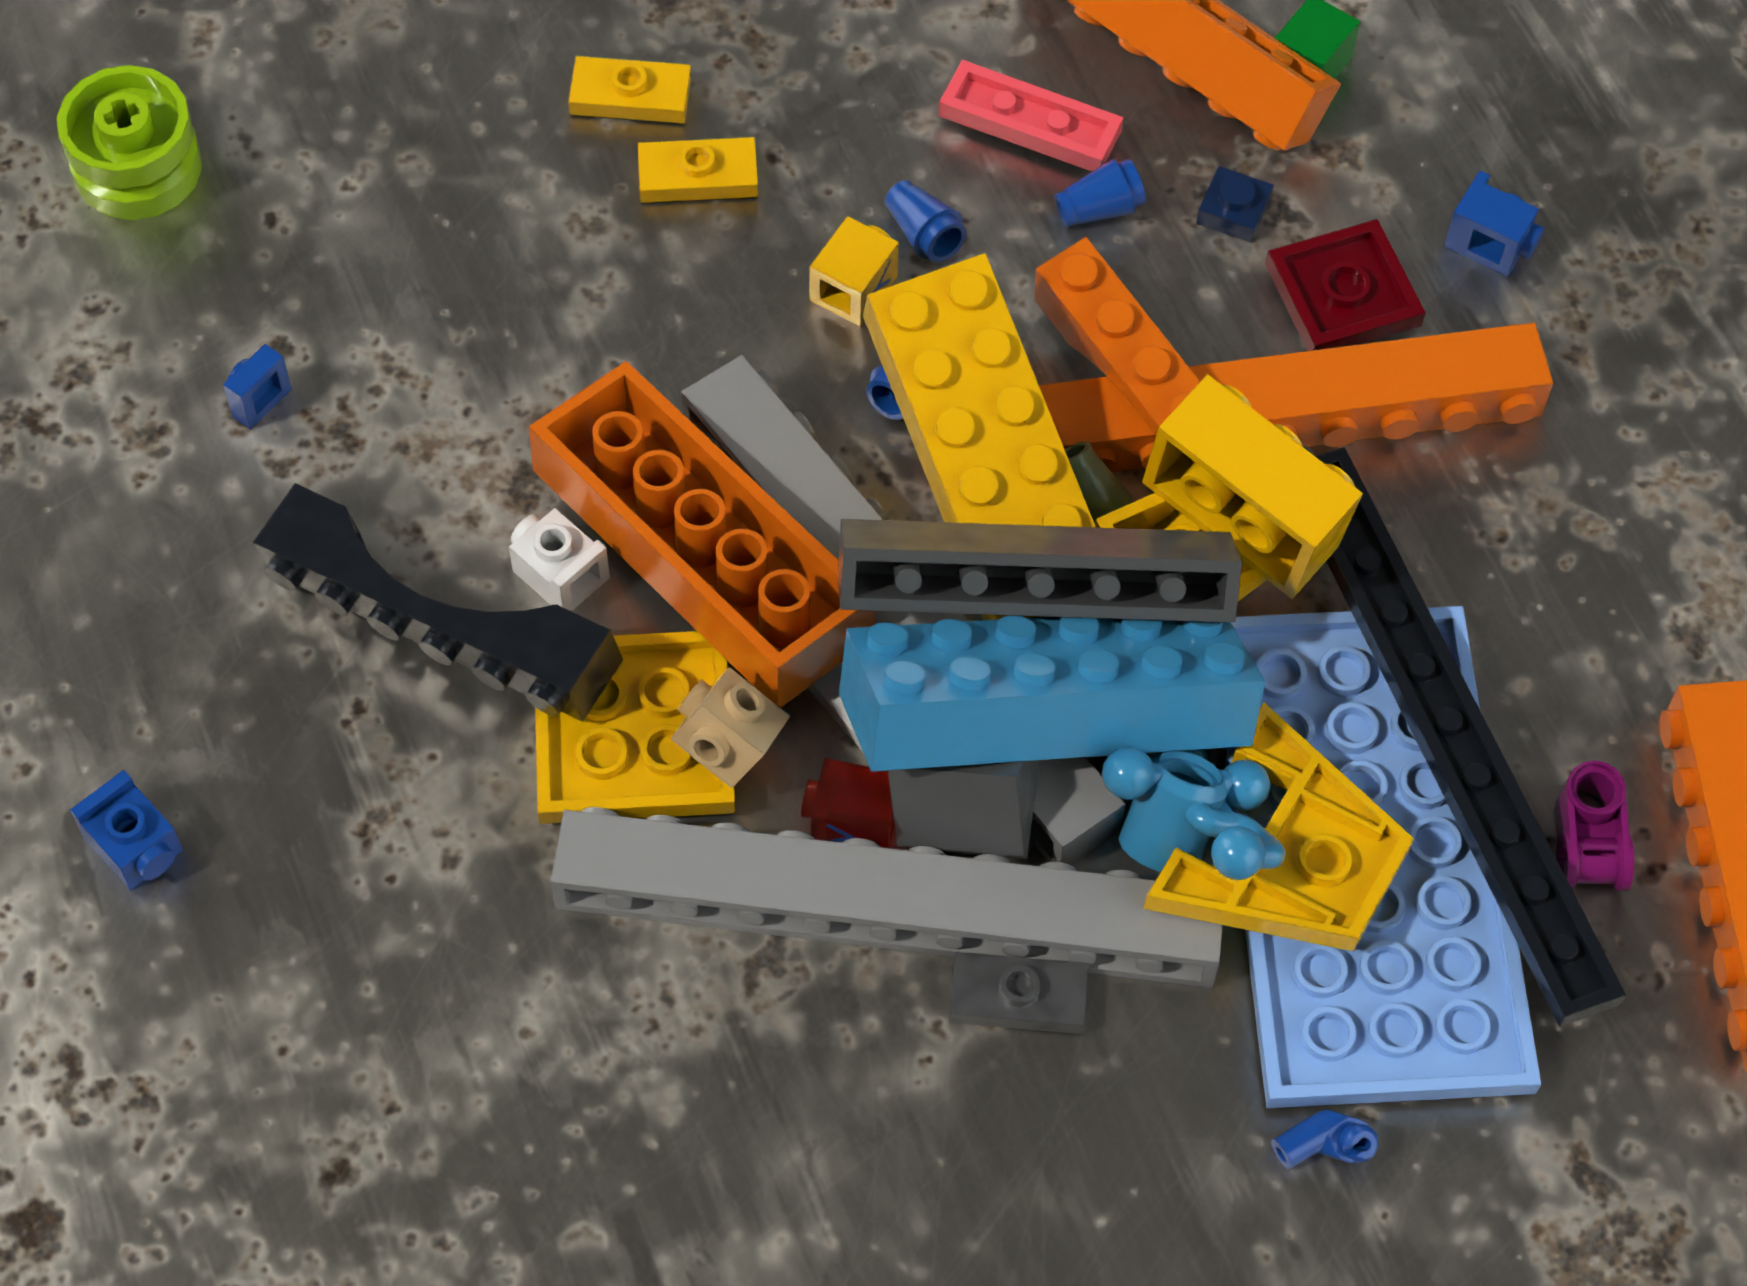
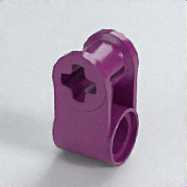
[1554,760,1635,891]

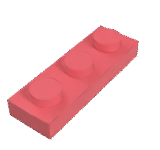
[939,60,1123,172]

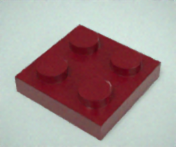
[1265,219,1426,351]

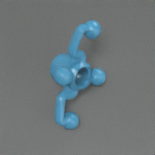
[1102,747,1286,880]

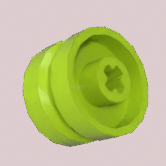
[57,65,202,220]

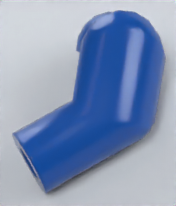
[1271,1110,1379,1169]

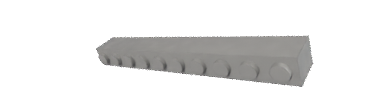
[681,354,1125,865]
[550,807,1222,988]

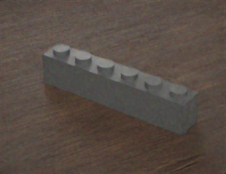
[837,519,1242,623]

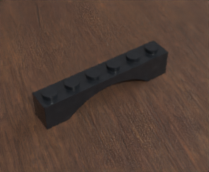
[253,483,623,722]

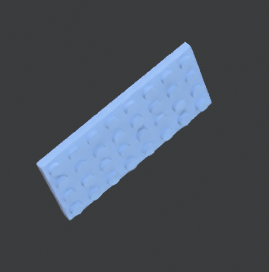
[1223,606,1541,1108]

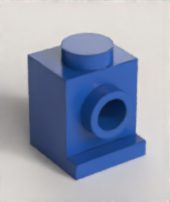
[1444,170,1545,277]
[70,770,183,890]

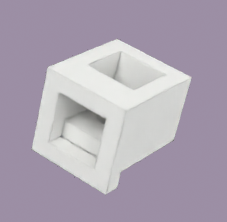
[509,508,610,611]

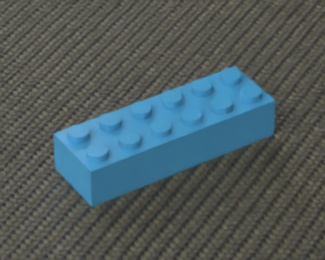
[839,615,1266,772]

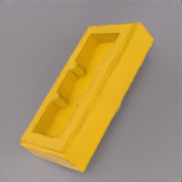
[568,56,691,124]
[638,137,758,203]

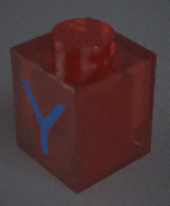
[801,758,895,849]

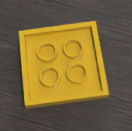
[535,631,735,824]

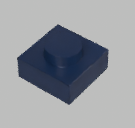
[1196,166,1274,243]

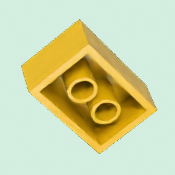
[1142,374,1363,599]

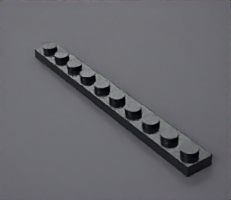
[1315,447,1626,1027]

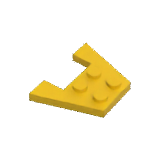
[1143,702,1414,951]

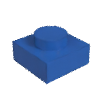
[223,344,292,430]

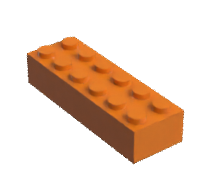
[529,361,876,708]

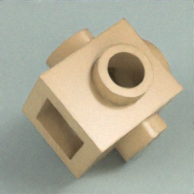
[671,667,790,788]

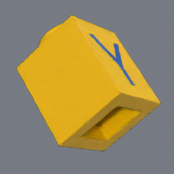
[809,216,899,327]

